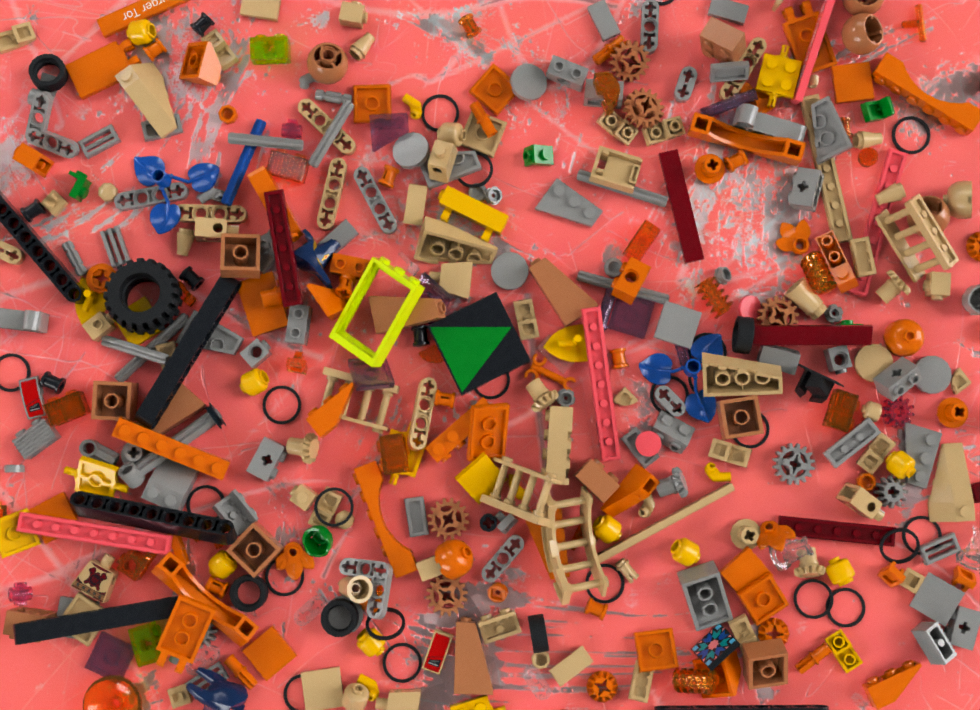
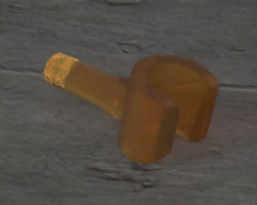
[179,281,196,307]

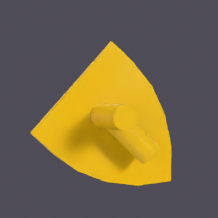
[75,277,107,324]
[543,324,588,362]

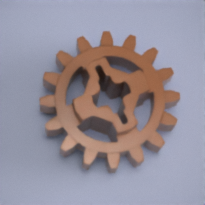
[609,40,651,82]
[623,88,665,130]
[756,296,799,325]
[428,498,469,540]
[426,575,468,616]

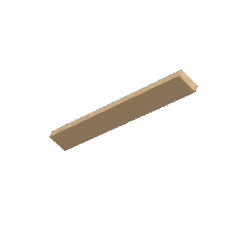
[800,94,853,243]
[597,483,735,563]

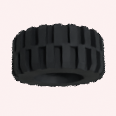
[103,258,183,335]

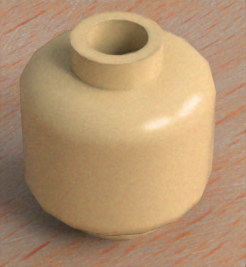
[437,122,466,147]
[342,683,369,710]

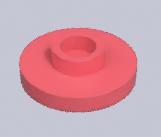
[738,295,761,320]
[635,431,662,457]

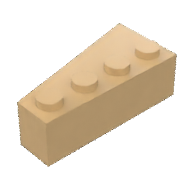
[702,352,783,397]
[541,406,573,485]

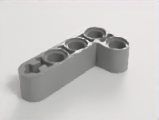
[732,103,807,142]
[0,308,50,333]

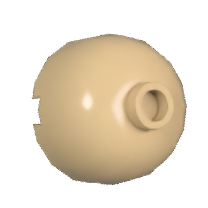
[943,181,972,219]

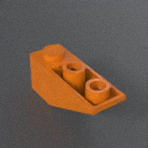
[815,230,859,294]
[306,382,355,439]
[600,463,660,517]
[862,660,922,710]

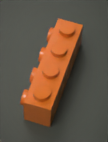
[425,397,489,463]

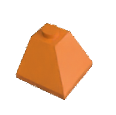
[179,41,222,86]
[306,283,349,321]
[692,651,742,699]

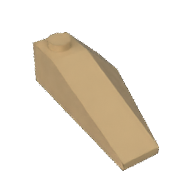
[115,62,177,139]
[414,216,498,264]
[927,443,976,522]

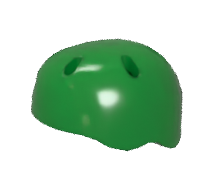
[302,525,333,557]

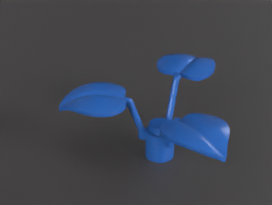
[134,156,220,234]
[639,334,723,423]

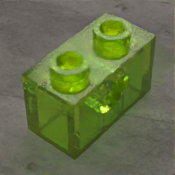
[250,34,291,65]
[128,621,161,668]

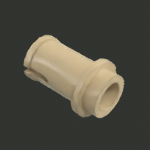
[615,558,639,583]

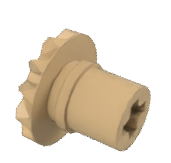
[875,270,911,304]
[525,378,559,412]
[286,433,320,464]
[730,519,760,550]
[794,547,826,578]

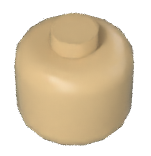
[861,401,882,422]

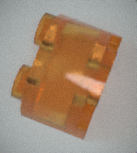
[593,71,620,116]

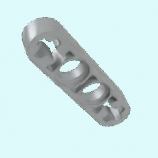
[353,167,398,235]
[114,182,189,211]

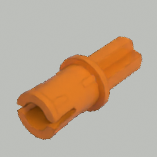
[592,35,626,65]
[469,101,498,138]
[795,642,832,674]
[224,654,258,690]

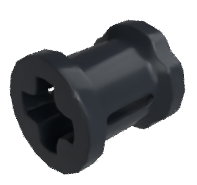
[190,12,215,37]
[20,198,46,223]
[179,266,205,291]
[411,325,430,347]
[40,371,66,394]
[480,513,497,532]

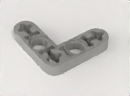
[25,91,80,158]
[339,558,393,620]

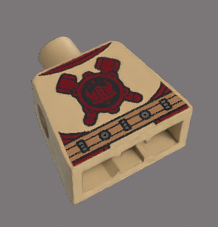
[195,217,239,242]
[836,482,885,521]
[71,553,119,603]

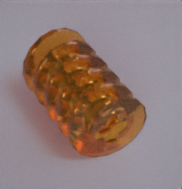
[800,251,837,295]
[694,276,734,319]
[672,668,717,695]

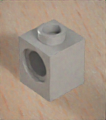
[239,338,272,368]
[823,345,853,375]

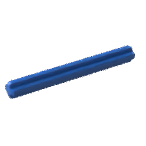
[221,119,266,206]

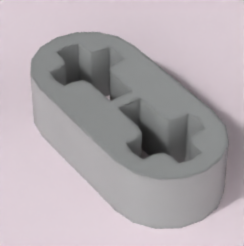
[674,66,697,103]
[654,385,686,417]

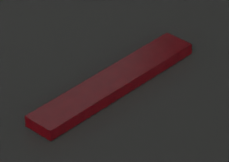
[658,149,704,264]
[264,189,303,308]
[753,325,873,345]
[778,515,896,547]

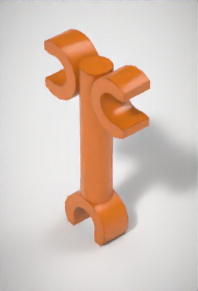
[524,353,576,390]

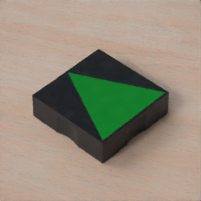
[427,292,531,396]

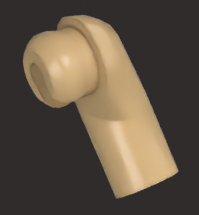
[638,494,655,518]

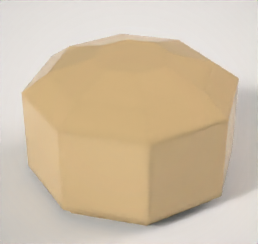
[98,183,118,202]
[335,510,355,530]
[531,652,550,669]

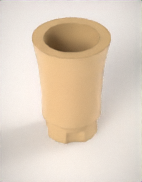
[784,277,827,320]
[338,575,373,603]

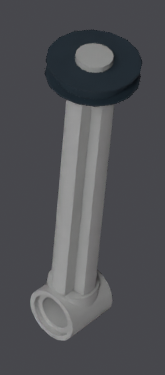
[118,402,226,489]

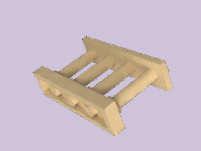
[875,193,959,283]
[313,366,400,434]
[480,456,563,527]

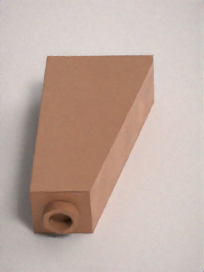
[529,258,598,327]
[368,296,446,334]
[136,384,207,435]
[454,617,493,695]

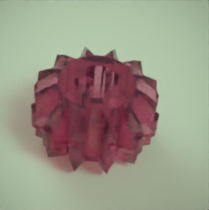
[880,396,915,428]

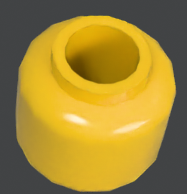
[126,19,156,46]
[239,368,269,396]
[885,451,916,479]
[592,515,622,544]
[670,538,701,567]
[208,550,237,579]
[826,556,855,587]
[357,628,386,657]

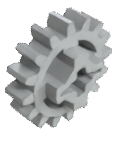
[772,443,815,485]

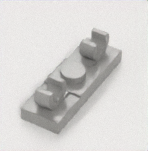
[823,417,881,468]

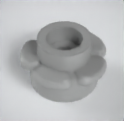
[485,186,502,205]
[714,267,731,285]
[824,304,843,323]
[556,389,575,407]

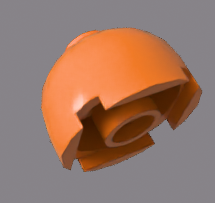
[883,319,925,357]
[435,539,473,580]

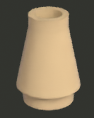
[349,32,375,61]
[852,131,883,150]
[875,183,906,205]
[177,227,195,256]

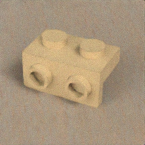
[477,607,522,644]

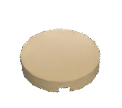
[854,344,893,382]

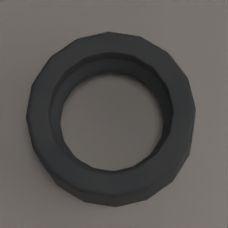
[29,54,68,92]
[732,316,755,354]
[229,574,268,612]
[321,598,359,637]
[528,614,549,653]

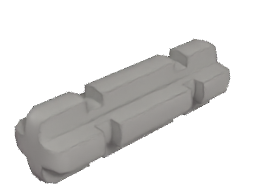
[315,89,352,104]
[62,241,88,276]

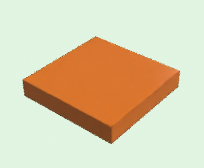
[830,62,874,104]
[469,63,516,116]
[353,84,392,124]
[29,492,79,544]
[719,546,774,592]
[736,572,789,626]
[242,625,297,681]
[633,628,679,673]

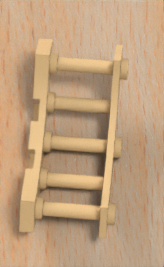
[541,486,609,605]

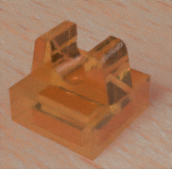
[286,351,308,375]

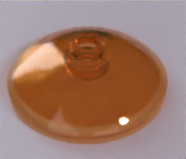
[83,675,142,710]

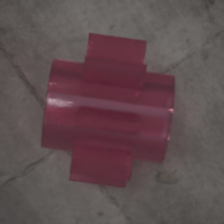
[281,119,303,139]
[8,582,33,606]

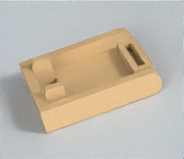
[589,146,642,194]

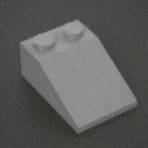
[141,459,200,511]
[677,560,733,631]

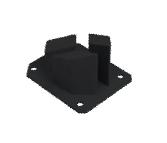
[794,364,844,403]

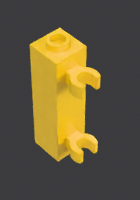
[438,185,509,242]

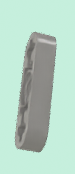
[640,0,659,55]
[481,535,524,582]

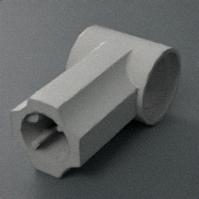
[79,439,121,466]

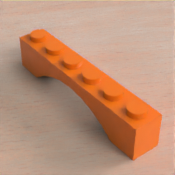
[871,53,980,136]
[687,112,806,166]
[111,416,230,480]
[352,460,418,578]
[151,551,259,647]

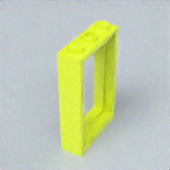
[328,256,425,367]

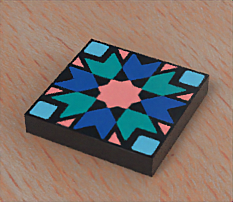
[691,624,740,671]

